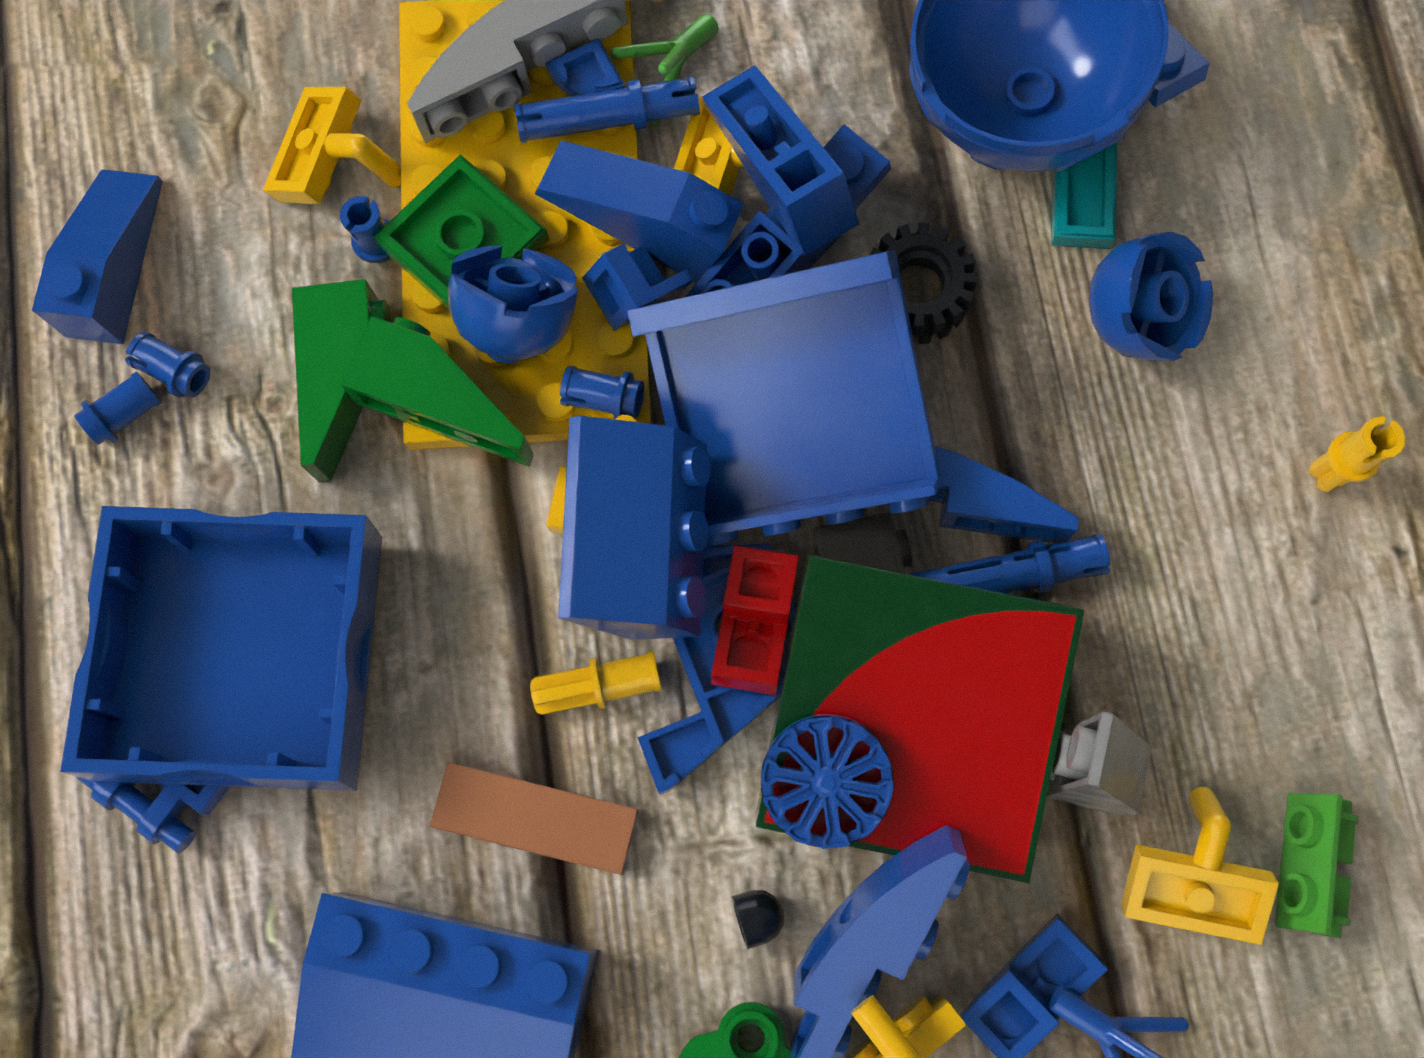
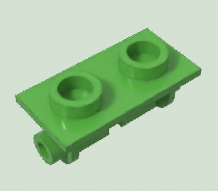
[1275,793,1359,938]

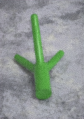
[610,14,719,126]

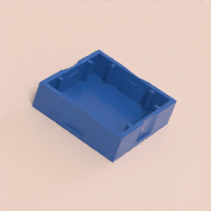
[60,506,383,791]

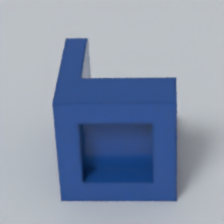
[582,243,694,331]

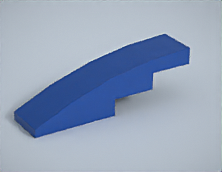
[928,446,1079,543]

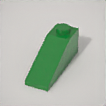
[292,279,391,482]
[340,316,534,467]

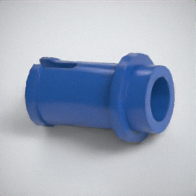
[340,196,391,263]
[125,331,210,398]
[560,365,644,420]
[74,371,162,445]

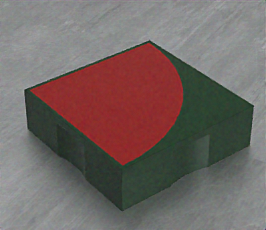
[756,553,1085,883]

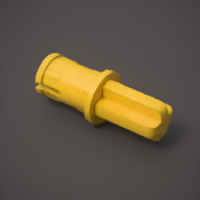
[1309,416,1406,492]
[530,651,662,715]

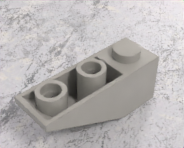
[1047,711,1152,817]

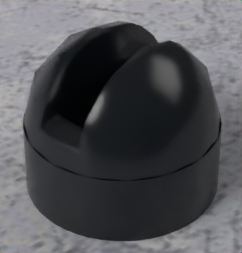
[731,890,784,950]

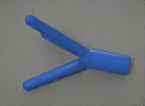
[1048,986,1189,1058]

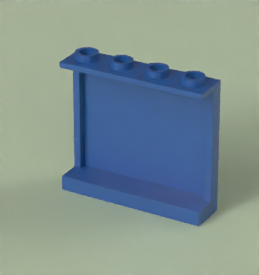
[627,250,942,546]

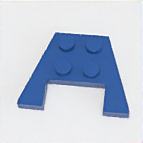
[637,543,796,795]

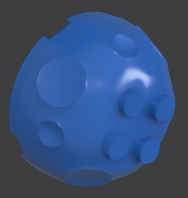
[908,0,1169,172]

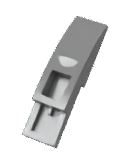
[407,0,628,143]

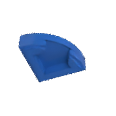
[545,38,625,96]

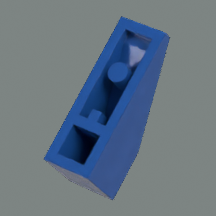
[702,65,859,256]
[535,140,744,282]
[32,169,163,344]

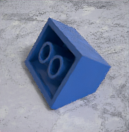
[558,416,711,640]

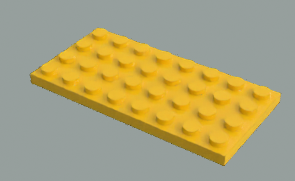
[399,0,652,450]

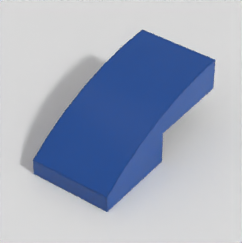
[960,913,1108,1058]

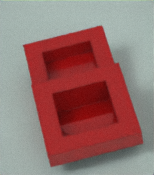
[711,545,799,696]

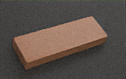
[429,762,639,875]

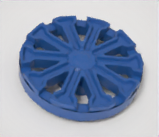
[761,714,894,849]

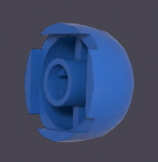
[1089,232,1213,362]
[448,246,578,363]

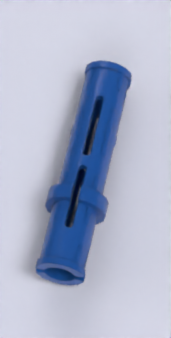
[514,75,700,144]
[910,533,1110,593]

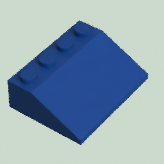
[291,892,599,1058]

